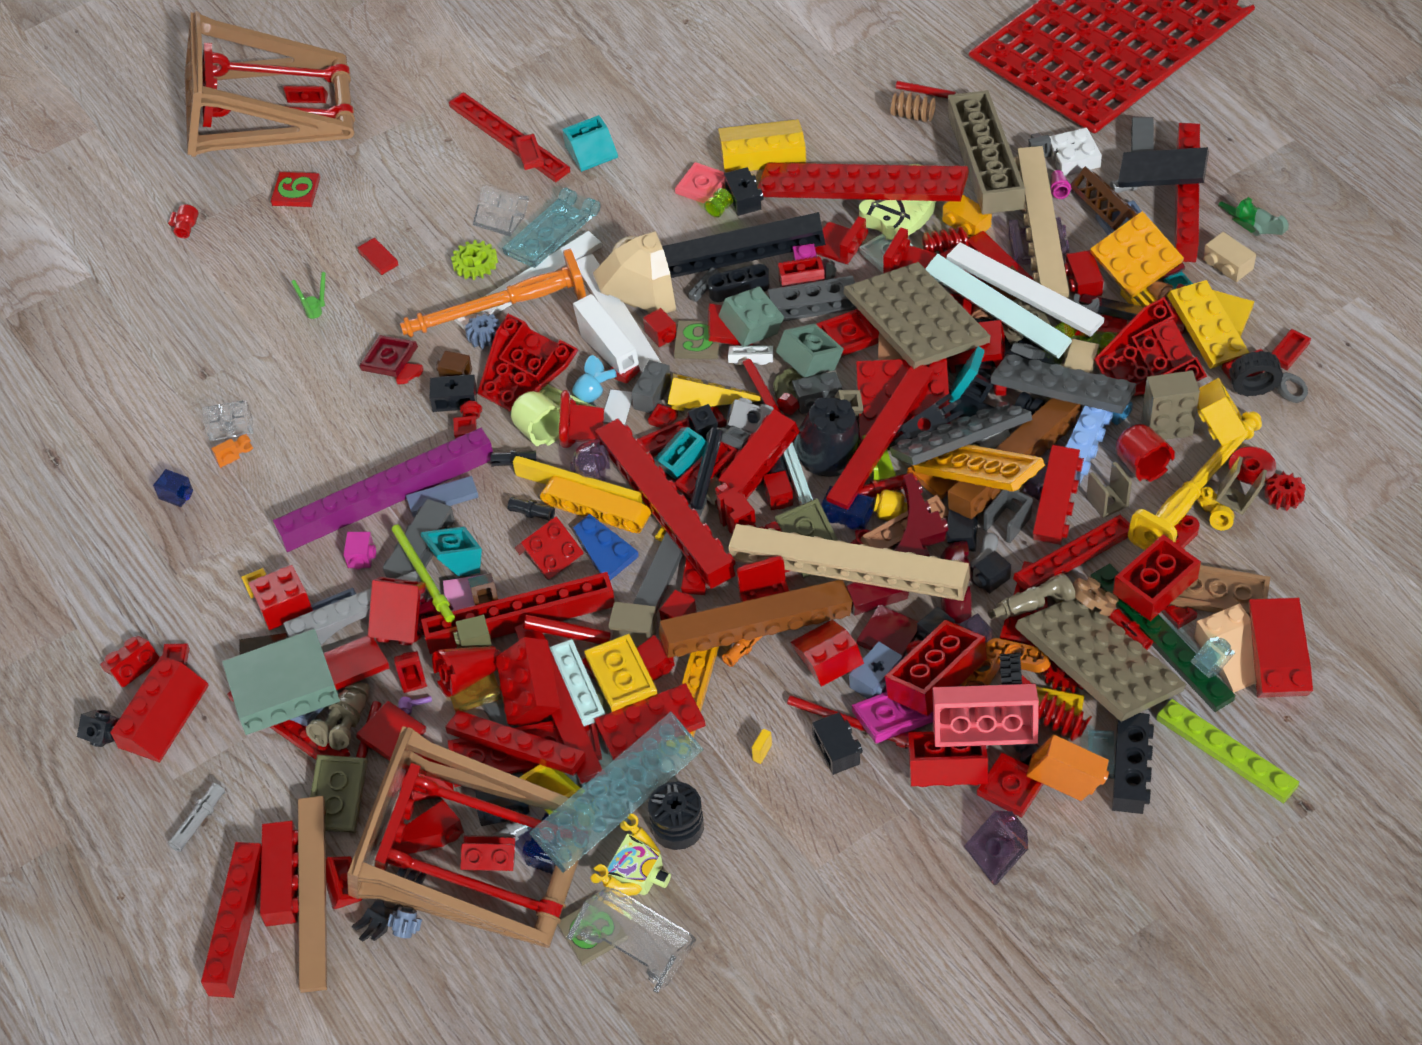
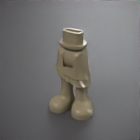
[988,573,1075,620]
[306,682,371,750]

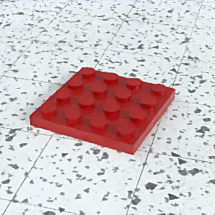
[856,358,951,444]

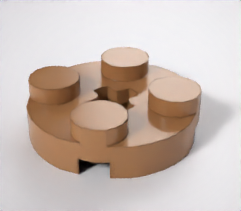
[1073,577,1118,616]

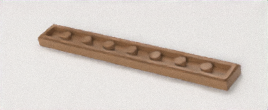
[298,796,327,993]

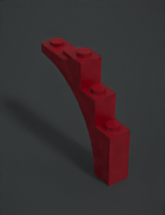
[847,473,948,616]

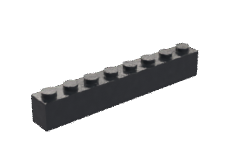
[662,212,826,278]

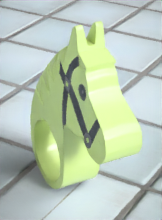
[859,164,936,240]

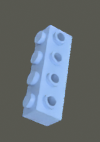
[1066,406,1113,486]

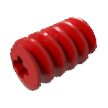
[922,226,969,254]
[1038,692,1092,742]

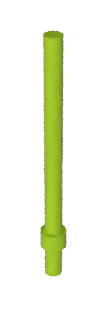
[392,525,455,622]

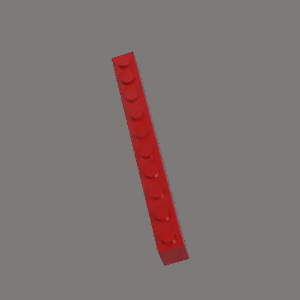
[595,418,736,589]

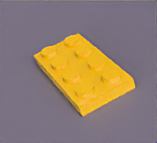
[1167,280,1250,369]

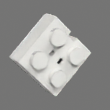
[1049,128,1102,175]

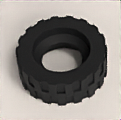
[1229,351,1283,397]

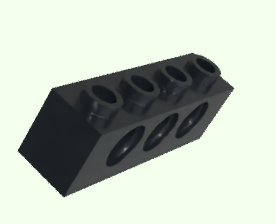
[1112,713,1154,814]

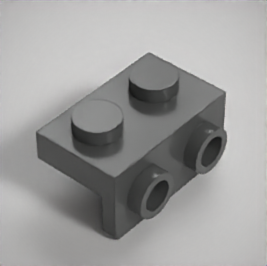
[792,371,843,414]

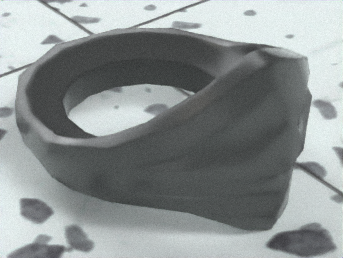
[1276,372,1308,403]

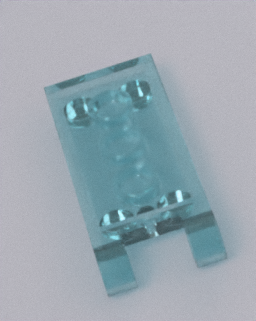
[502,188,601,268]

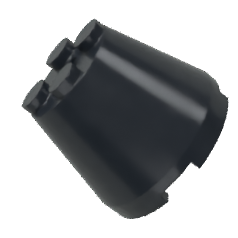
[794,398,862,477]

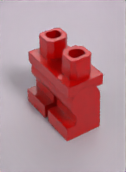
[715,483,756,535]

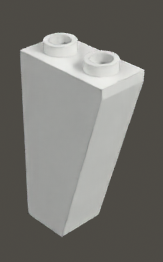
[573,294,639,374]

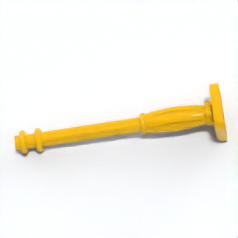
[1128,411,1262,550]

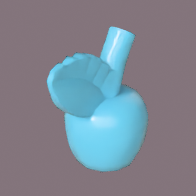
[572,355,617,403]

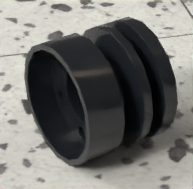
[648,781,704,850]

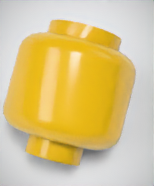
[873,489,907,521]

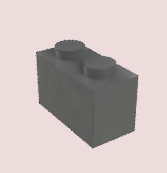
[632,360,671,414]

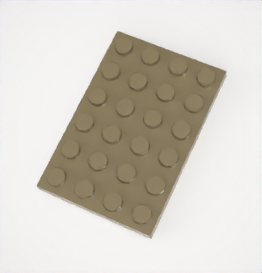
[844,262,990,369]
[1015,598,1187,722]

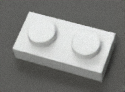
[728,346,773,365]

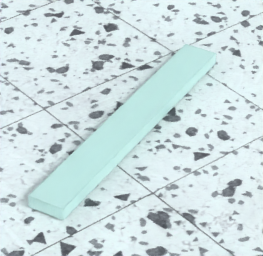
[926,253,1072,359]

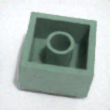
[719,286,784,347]
[776,324,844,378]

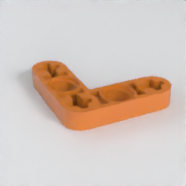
[961,638,1051,686]

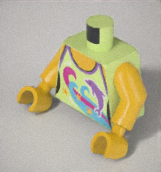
[590,813,671,897]

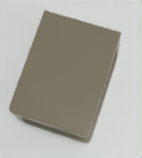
[1216,456,1267,515]
[1086,461,1132,518]
[608,602,658,648]

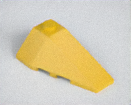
[667,373,761,411]

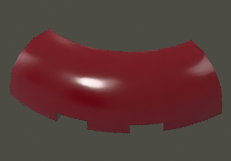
[940,541,972,624]

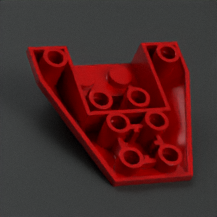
[1094,297,1207,396]
[477,313,578,412]

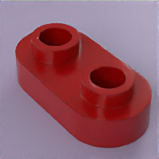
[1174,515,1200,549]

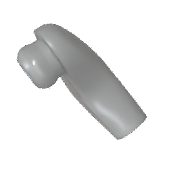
[969,533,998,571]

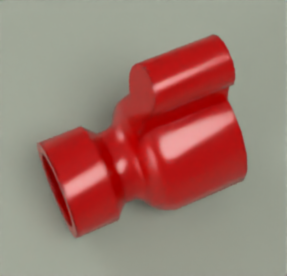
[168,204,199,238]

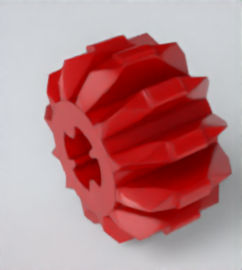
[1264,471,1306,511]

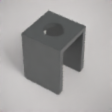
[983,490,1033,543]

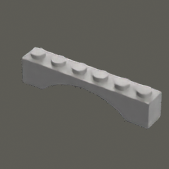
[283,571,428,645]

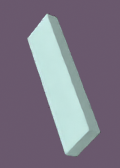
[550,639,605,726]

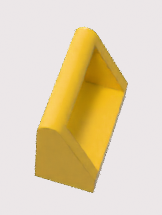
[519,765,584,815]

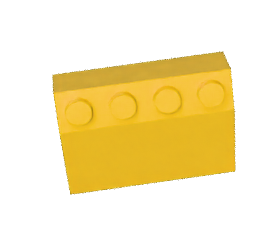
[718,119,806,173]

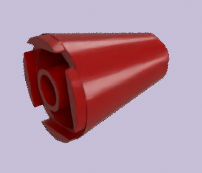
[432,646,501,697]

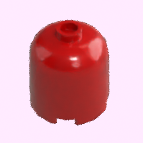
[1116,424,1175,482]

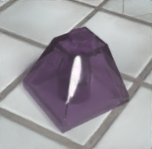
[964,811,1028,885]

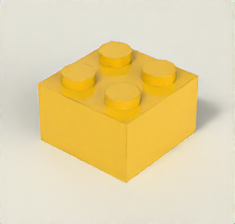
[1197,378,1247,446]

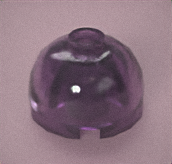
[570,439,610,483]

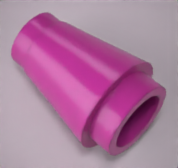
[1050,170,1071,199]

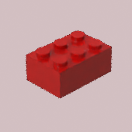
[1113,534,1201,621]
[496,637,560,726]
[908,731,988,787]

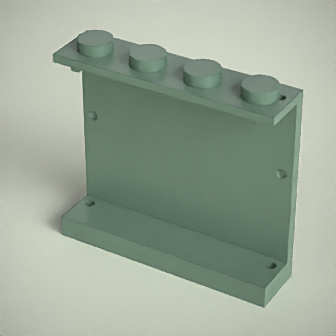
[222,629,340,735]

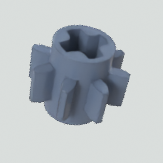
[387,907,422,938]

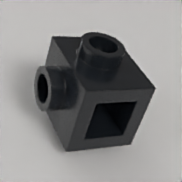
[77,710,119,747]

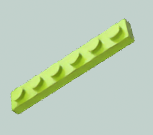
[1156,699,1299,804]

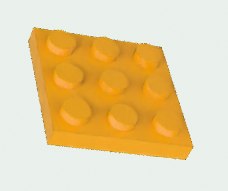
[1090,211,1184,299]

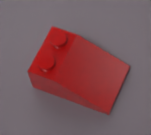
[790,619,864,687]

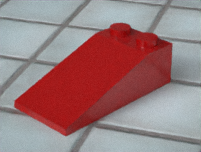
[1249,598,1313,698]

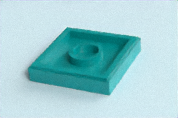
[949,346,985,403]

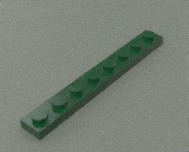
[1091,563,1236,712]

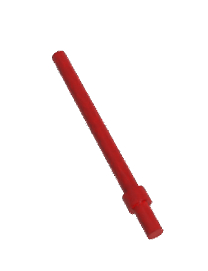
[787,695,908,749]

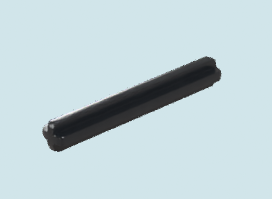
[690,427,723,510]

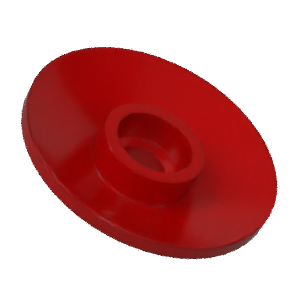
[1229,446,1276,485]

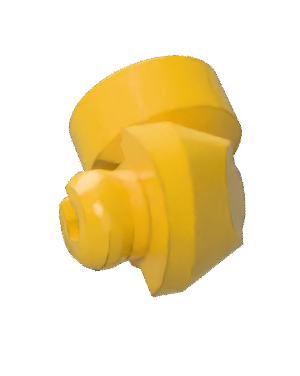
[1197,487,1234,531]

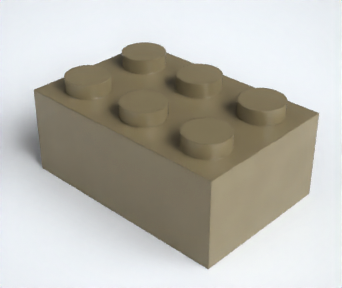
[1141,370,1200,440]

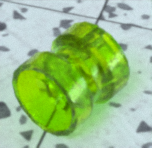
[704,188,733,218]

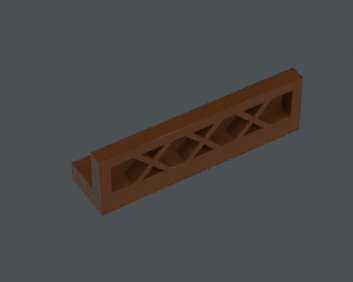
[1070,166,1138,230]

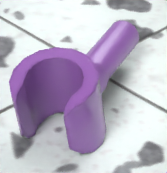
[399,696,432,715]

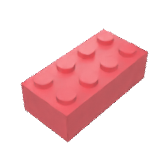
[933,684,1038,747]

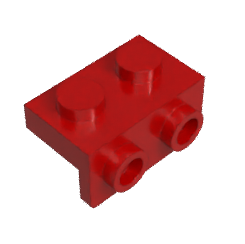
[100,635,160,687]

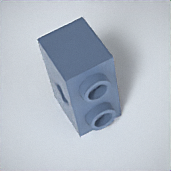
[849,642,903,699]

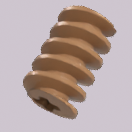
[890,91,935,122]

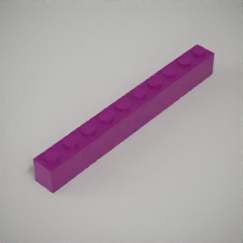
[273,427,493,552]

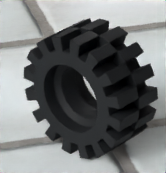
[1000,653,1022,685]

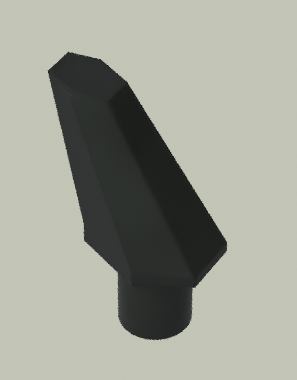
[824,260,837,280]

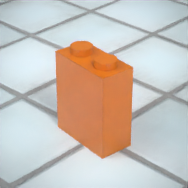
[1027,735,1109,801]

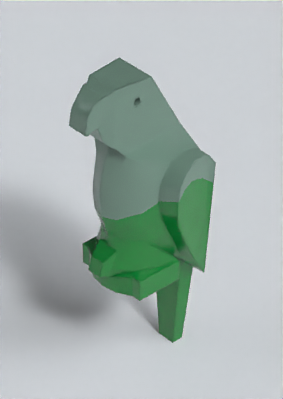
[1218,197,1289,236]

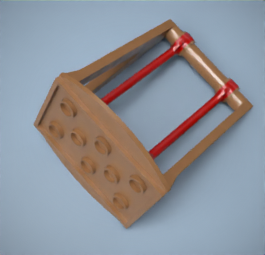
[185,11,355,157]
[347,726,596,948]

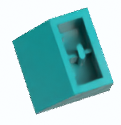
[562,115,618,172]
[654,427,707,480]

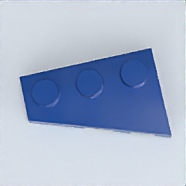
[573,514,639,581]

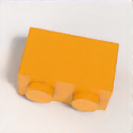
[942,195,992,238]

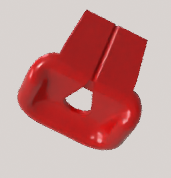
[559,390,604,448]

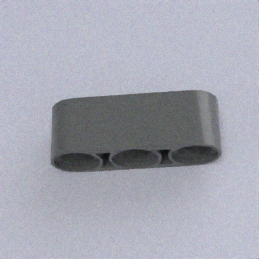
[1131,116,1154,152]

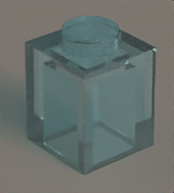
[1190,637,1235,678]

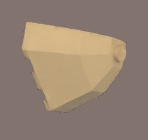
[593,231,676,314]

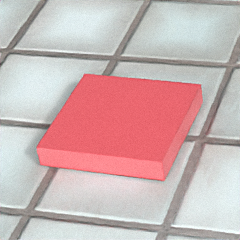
[675,162,725,206]

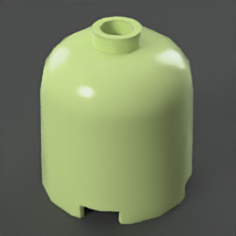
[511,391,560,446]

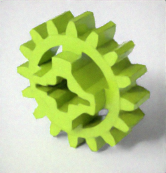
[451,240,498,280]

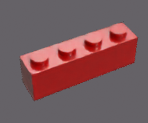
[718,409,800,500]
[1033,445,1084,545]
[260,820,299,927]

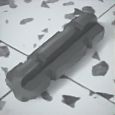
[688,268,719,302]

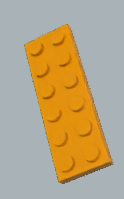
[913,445,1045,492]

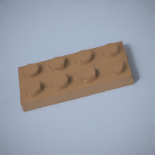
[1169,565,1271,617]

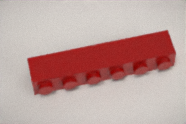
[201,842,262,998]

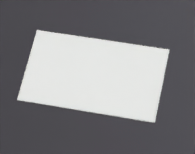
[604,389,632,424]

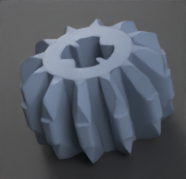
[465,313,501,349]

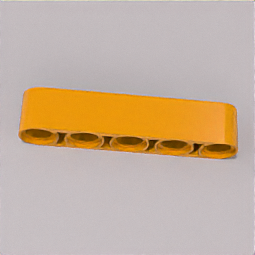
[540,476,651,533]

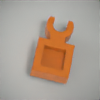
[211,434,253,468]

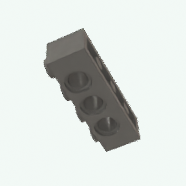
[768,276,857,322]

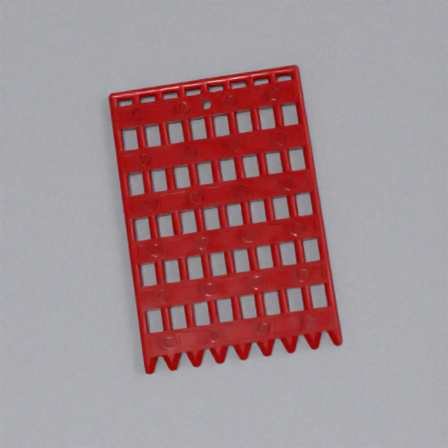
[968,0,1255,134]

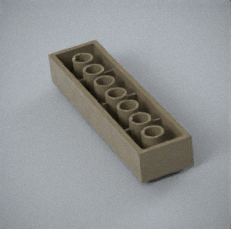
[948,90,1025,215]

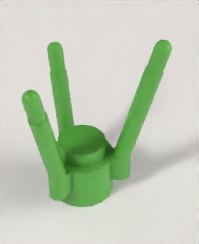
[292,272,326,319]

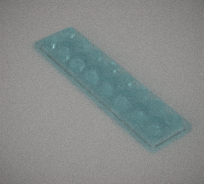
[529,712,704,873]

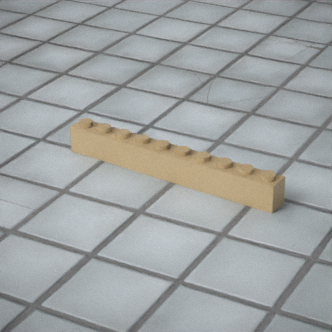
[1014,146,1069,299]
[728,524,970,601]

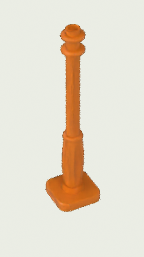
[400,248,586,338]

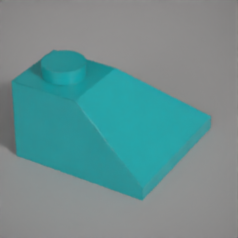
[421,526,482,577]

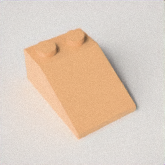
[1194,603,1256,693]

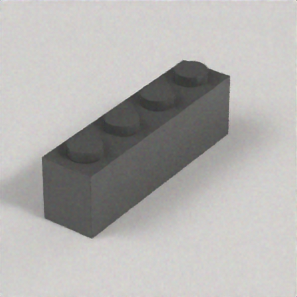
[383,499,455,579]

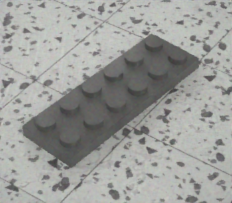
[991,354,1137,414]
[890,402,1032,466]

